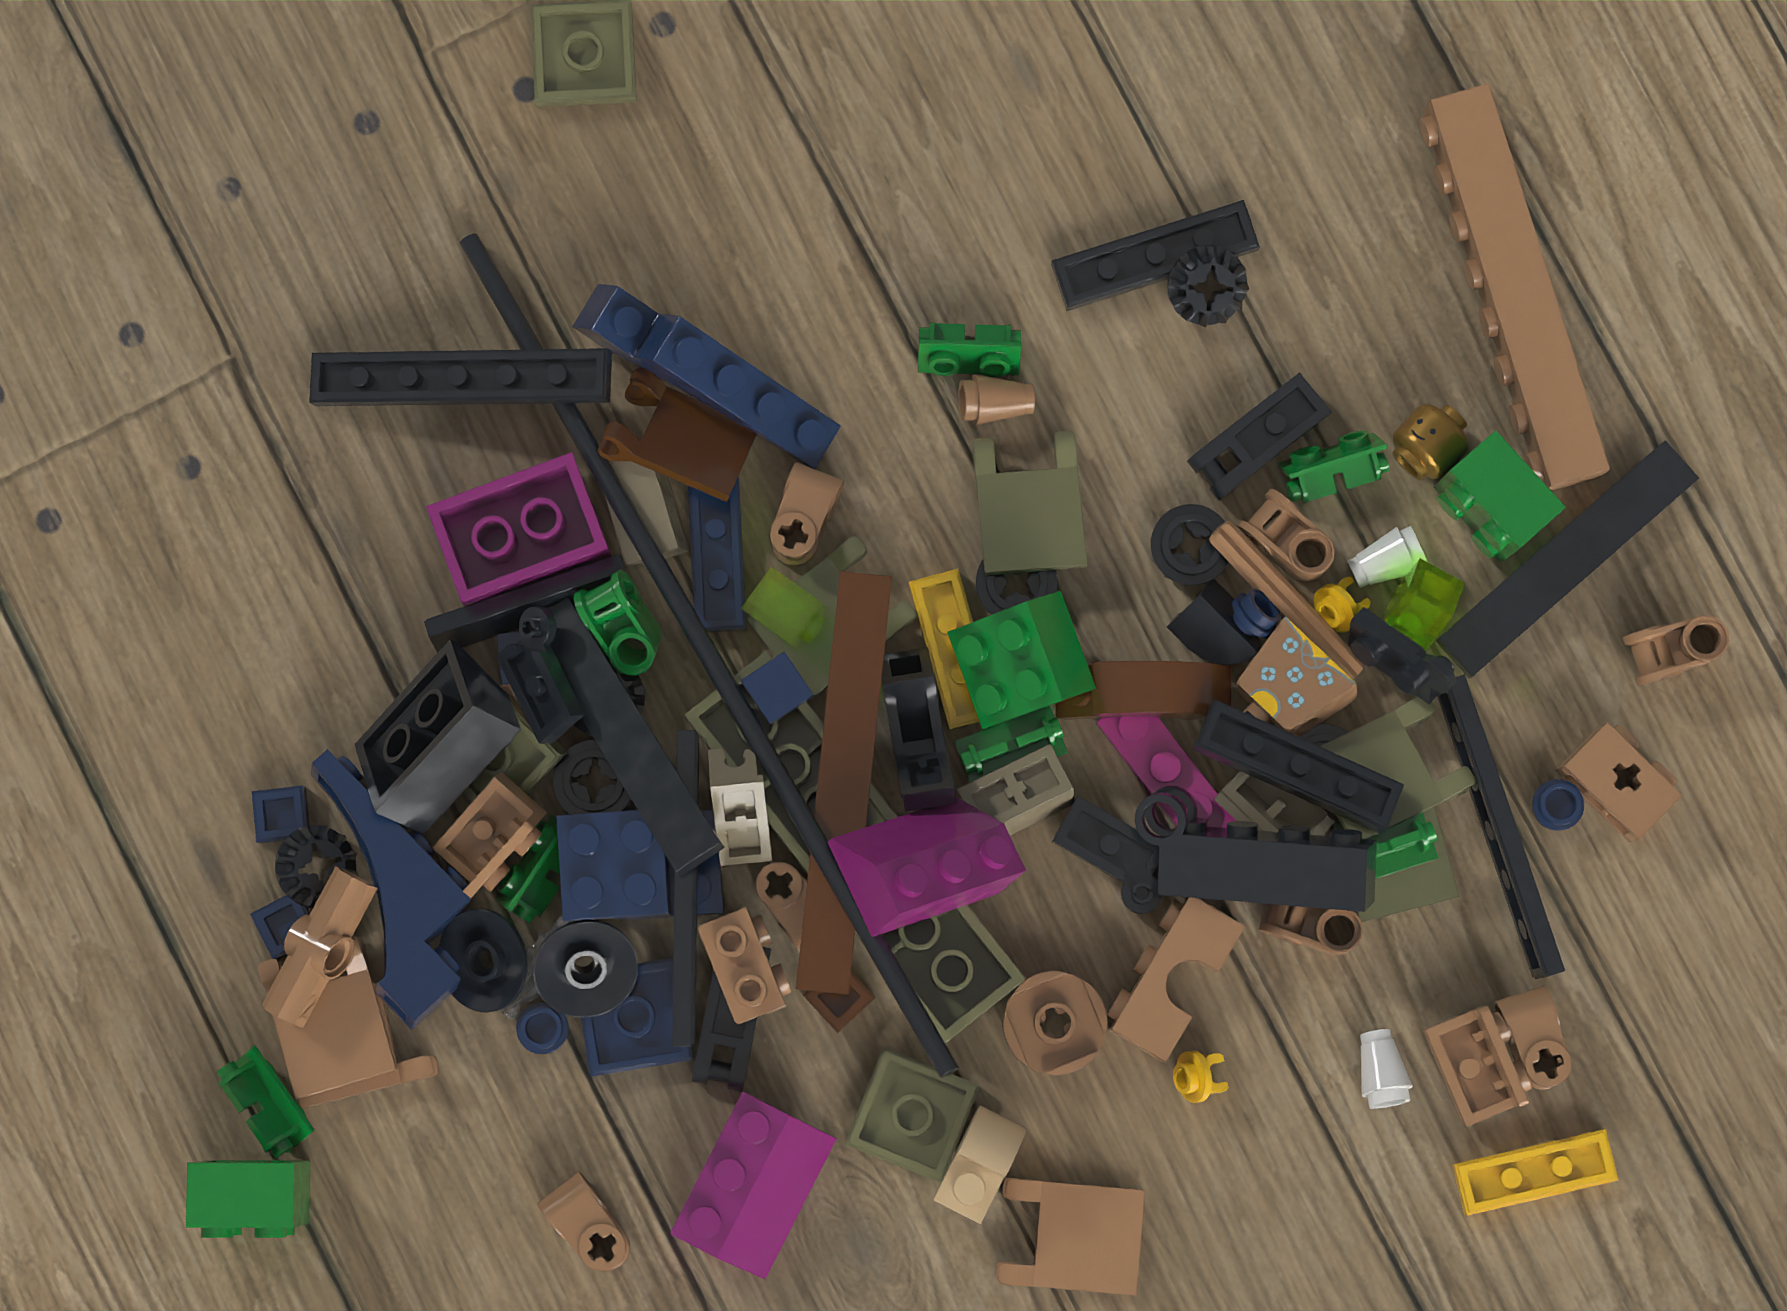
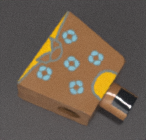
[1236,617,1357,737]

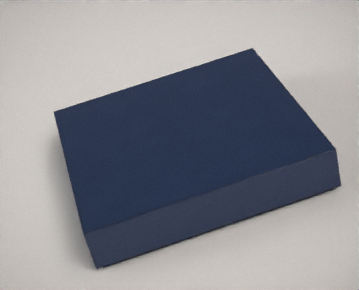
[581,957,694,1077]

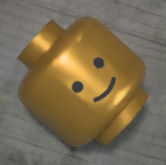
[1392,404,1469,480]

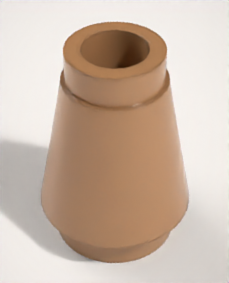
[958,375,1035,426]

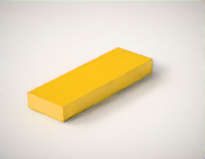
[909,568,980,731]
[1452,1129,1619,1216]

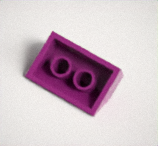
[828,798,1027,937]
[670,1091,837,1279]

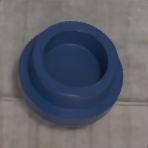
[1232,589,1281,639]
[1531,779,1584,831]
[516,1002,569,1054]

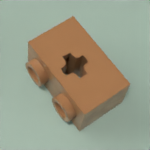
[1555,722,1683,842]

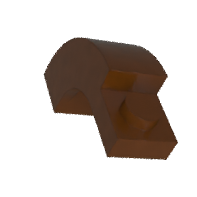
[1056,661,1231,720]

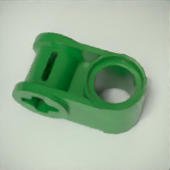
[574,570,662,675]

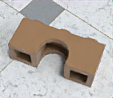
[1107,897,1245,1062]

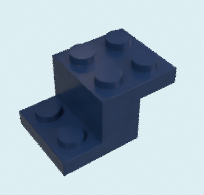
[557,810,724,922]

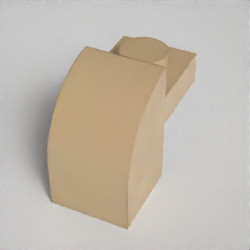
[933,1105,1027,1224]

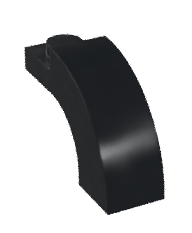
[881,647,957,812]

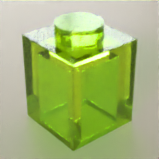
[1383,558,1465,652]
[741,566,826,648]

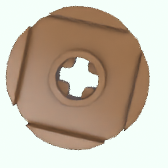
[1003,971,1107,1075]

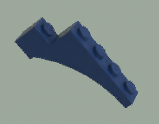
[572,284,841,469]
[311,749,471,1030]

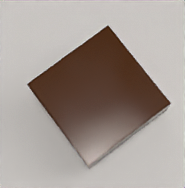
[803,972,876,1033]

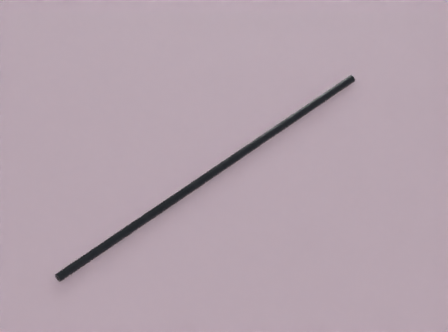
[460,233,959,1078]

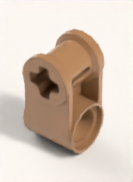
[770,462,845,567]
[1237,489,1335,583]
[1622,615,1730,686]
[756,862,807,950]
[1258,904,1363,956]
[1494,985,1572,1090]
[537,1171,630,1271]

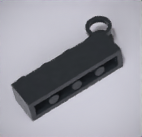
[1135,786,1377,912]

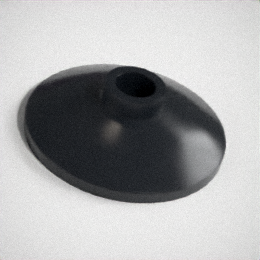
[439,909,528,1013]
[533,920,638,1017]

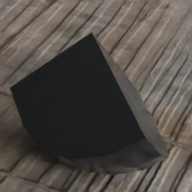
[1167,579,1261,665]

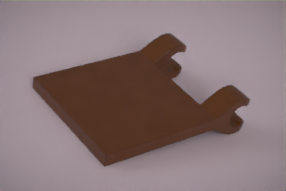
[598,367,757,502]

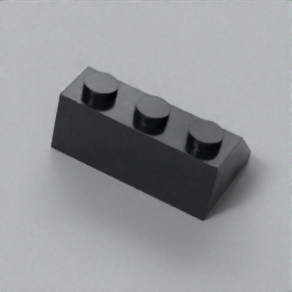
[354,640,521,834]

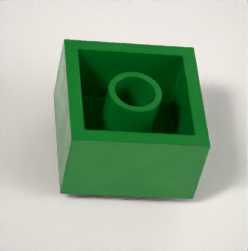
[1434,430,1566,562]
[947,591,1096,730]
[186,1160,310,1238]

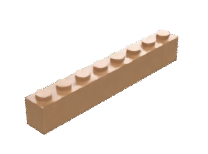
[1419,83,1610,491]

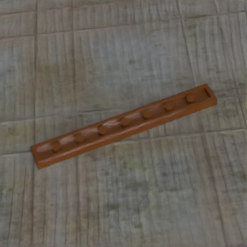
[796,571,892,995]

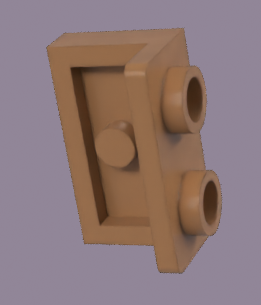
[432,771,547,898]
[698,907,792,1024]
[1423,1006,1531,1127]

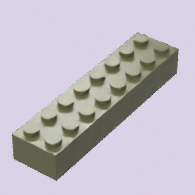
[684,651,1026,1043]

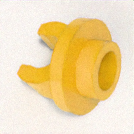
[1314,576,1371,633]
[1173,1050,1229,1103]

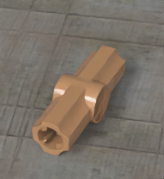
[261,866,378,1028]

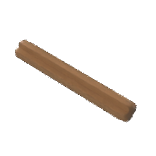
[1209,521,1365,679]

